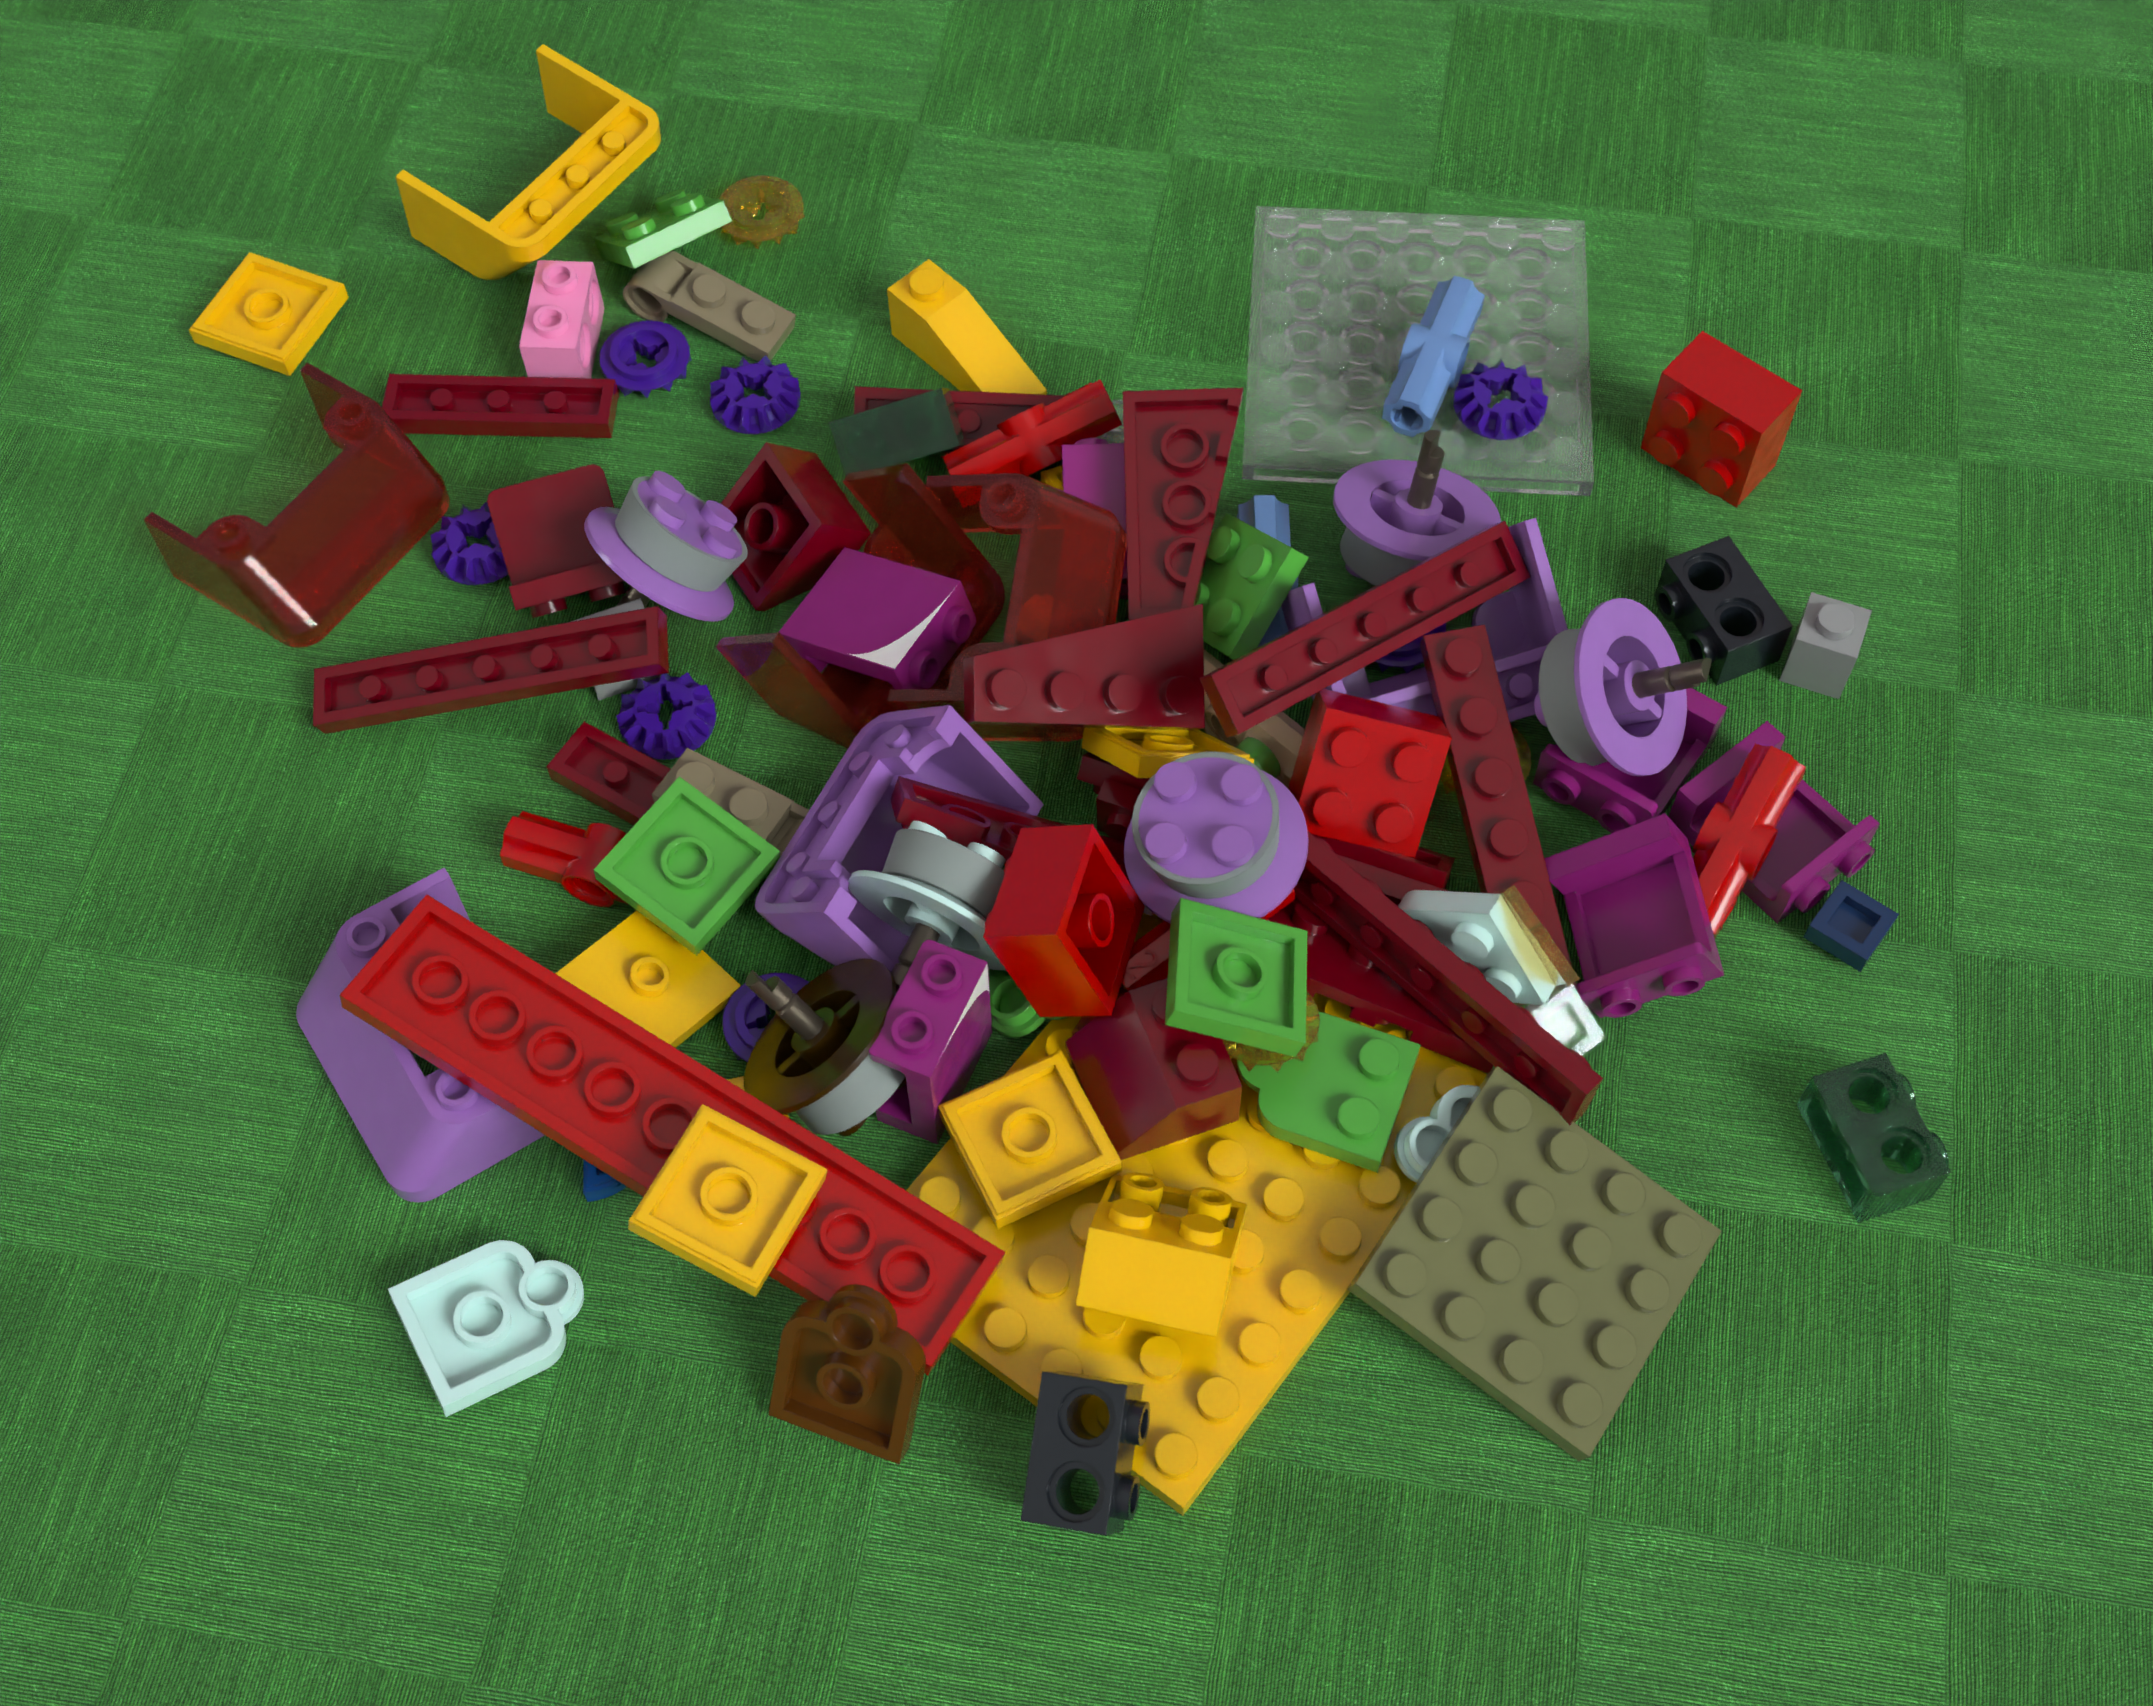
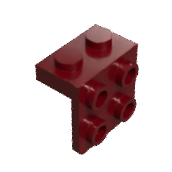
[487,464,626,618]

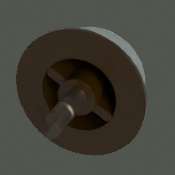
[744,958,907,1137]

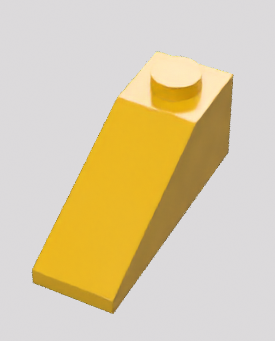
[887,259,1047,395]

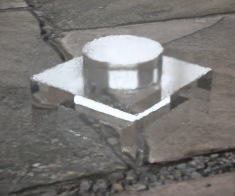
[1525,981,1606,1055]

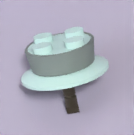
[848,821,1006,994]

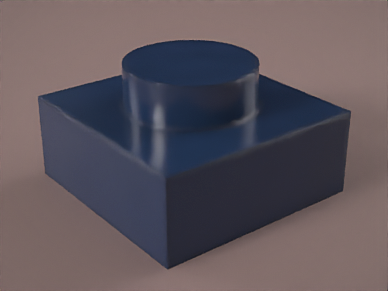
[1803,880,1899,972]

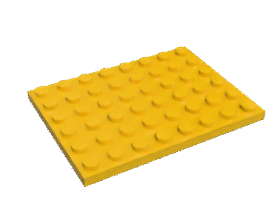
[906,913,1487,1516]

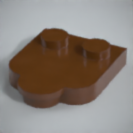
[768,1284,926,1465]

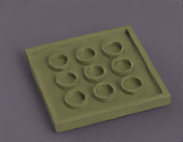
[1347,1066,1722,1461]

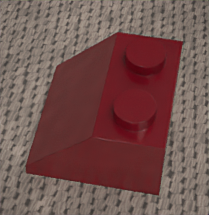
[721,442,871,612]
[1065,978,1242,1160]

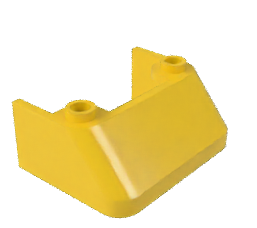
[395,44,661,280]

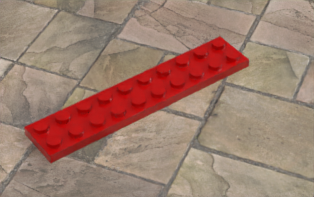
[340,895,1005,1376]

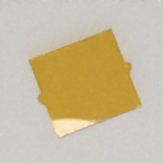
[1494,885,1580,987]

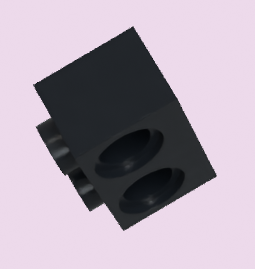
[1655,536,1793,686]
[1020,1371,1150,1536]

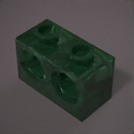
[829,388,966,480]
[1797,1053,1951,1223]

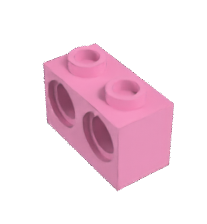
[519,260,605,378]

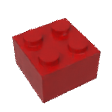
[1640,331,1802,508]
[1288,689,1452,858]
[983,824,1145,1017]

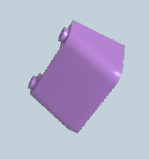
[755,705,1043,971]

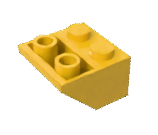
[1076,1172,1247,1337]

